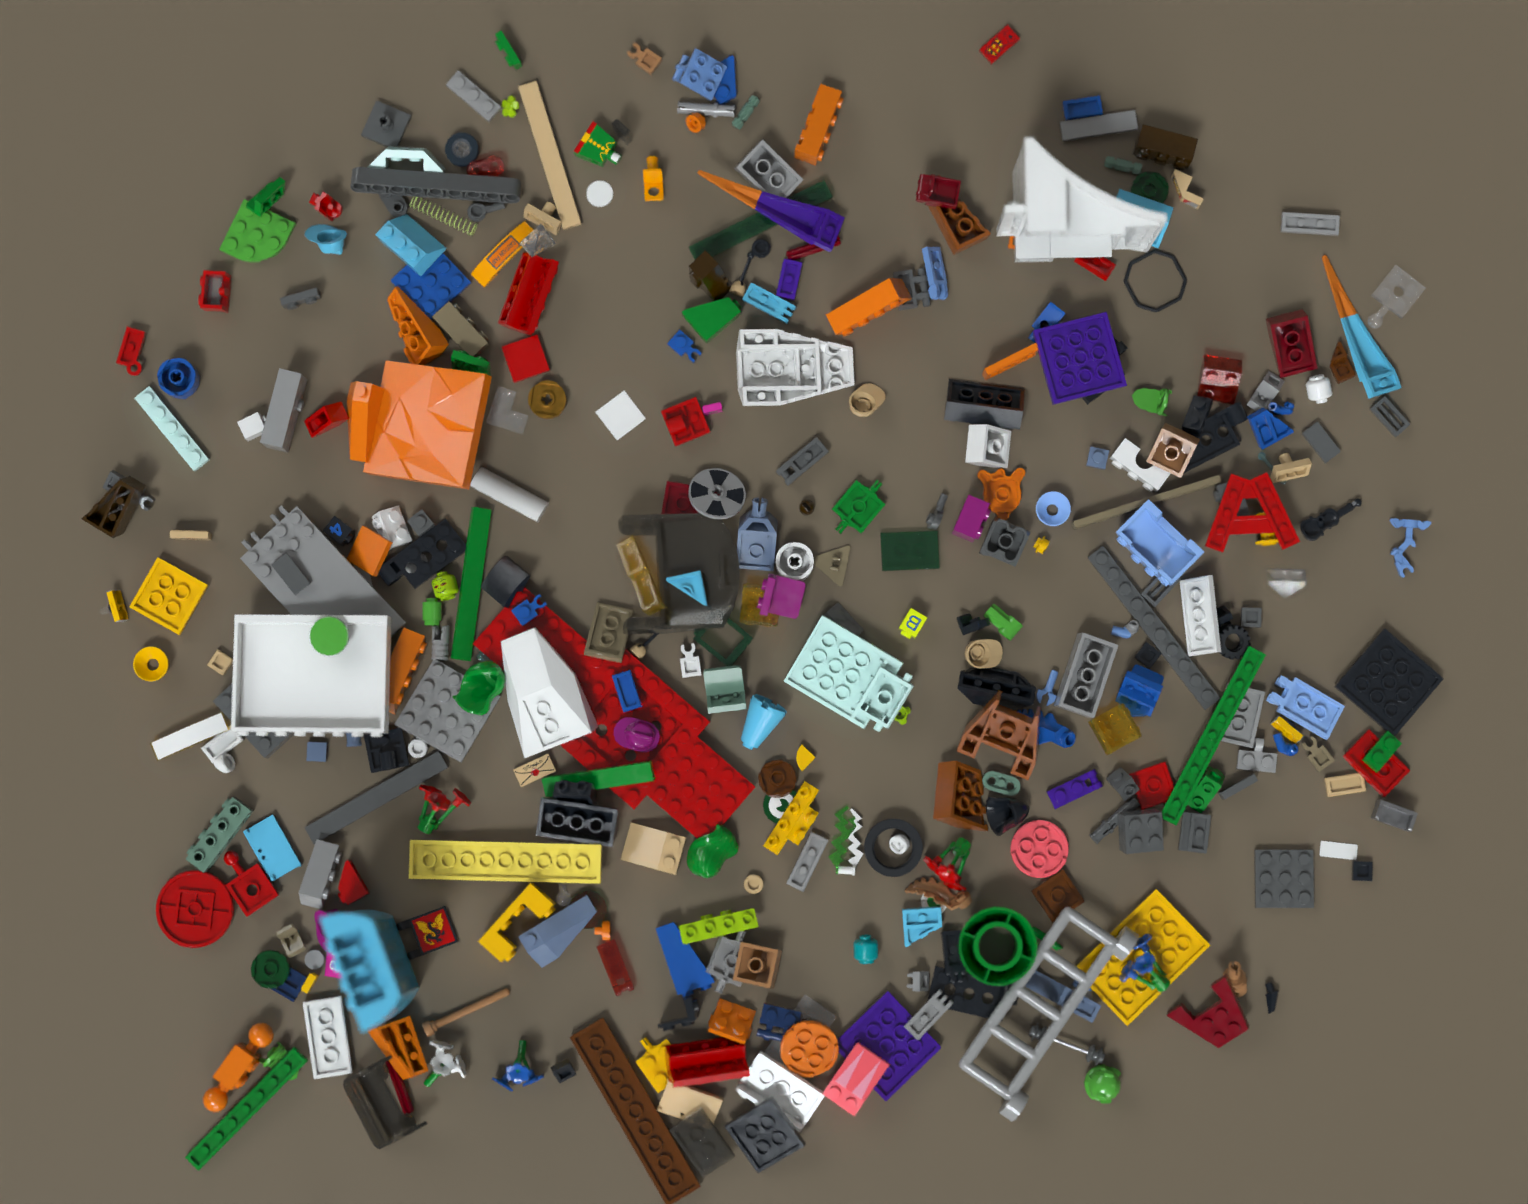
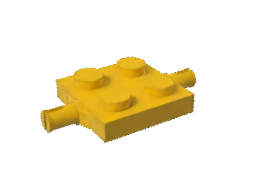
[635,1037,671,1093]

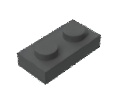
[280,288,321,310]

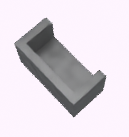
[1371,800,1418,831]

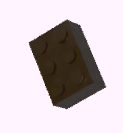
[1132,124,1198,170]

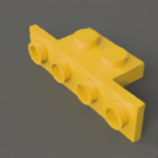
[763,781,819,856]

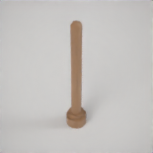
[422,988,510,1037]

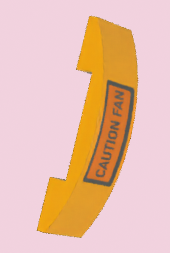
[471,221,538,288]

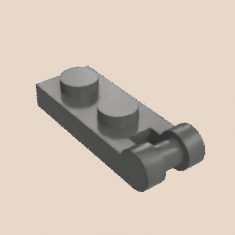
[776,437,829,486]

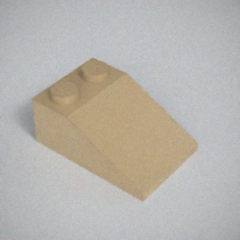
[621,822,687,875]

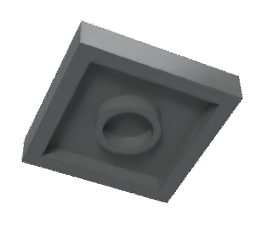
[361,101,412,147]

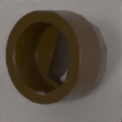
[799,500,814,516]

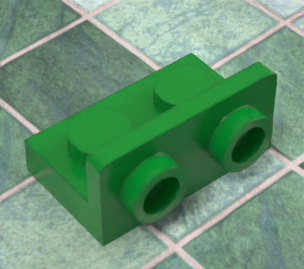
[246,177,285,217]

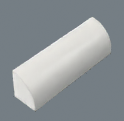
[470,467,549,523]

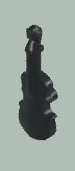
[1300,498,1362,541]

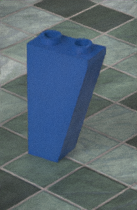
[656,922,715,997]

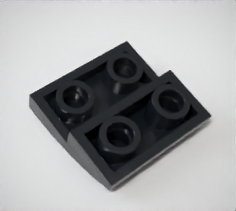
[481,556,531,608]

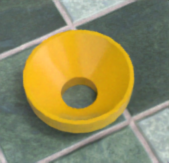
[133,646,169,682]

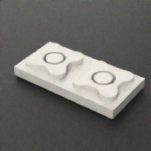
[1180,575,1221,656]
[303,996,353,1079]

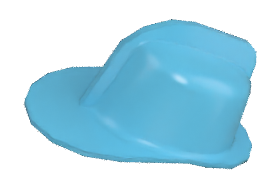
[305,225,347,255]

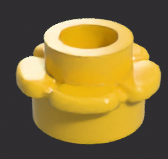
[1033,536,1050,554]

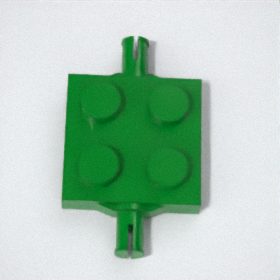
[832,480,886,534]

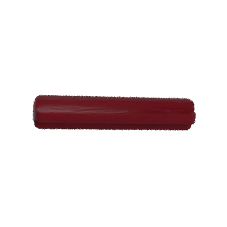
[786,236,841,260]
[385,1060,414,1114]

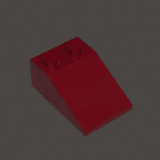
[1266,309,1318,378]

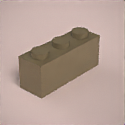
[432,302,490,358]

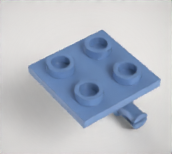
[672,48,727,101]

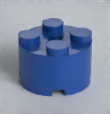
[157,358,200,399]

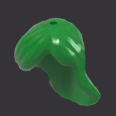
[452,661,506,715]
[687,824,739,878]

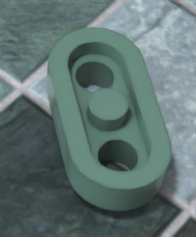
[982,771,1020,796]

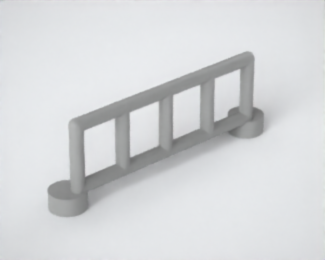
[959,907,1139,1122]

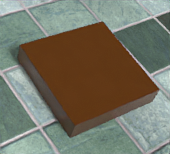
[1031,869,1085,923]

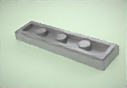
[1060,110,1138,141]

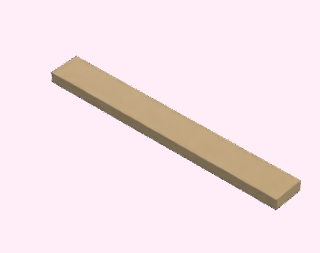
[518,81,581,230]

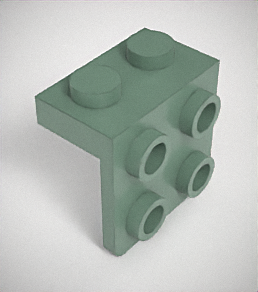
[703,665,747,714]

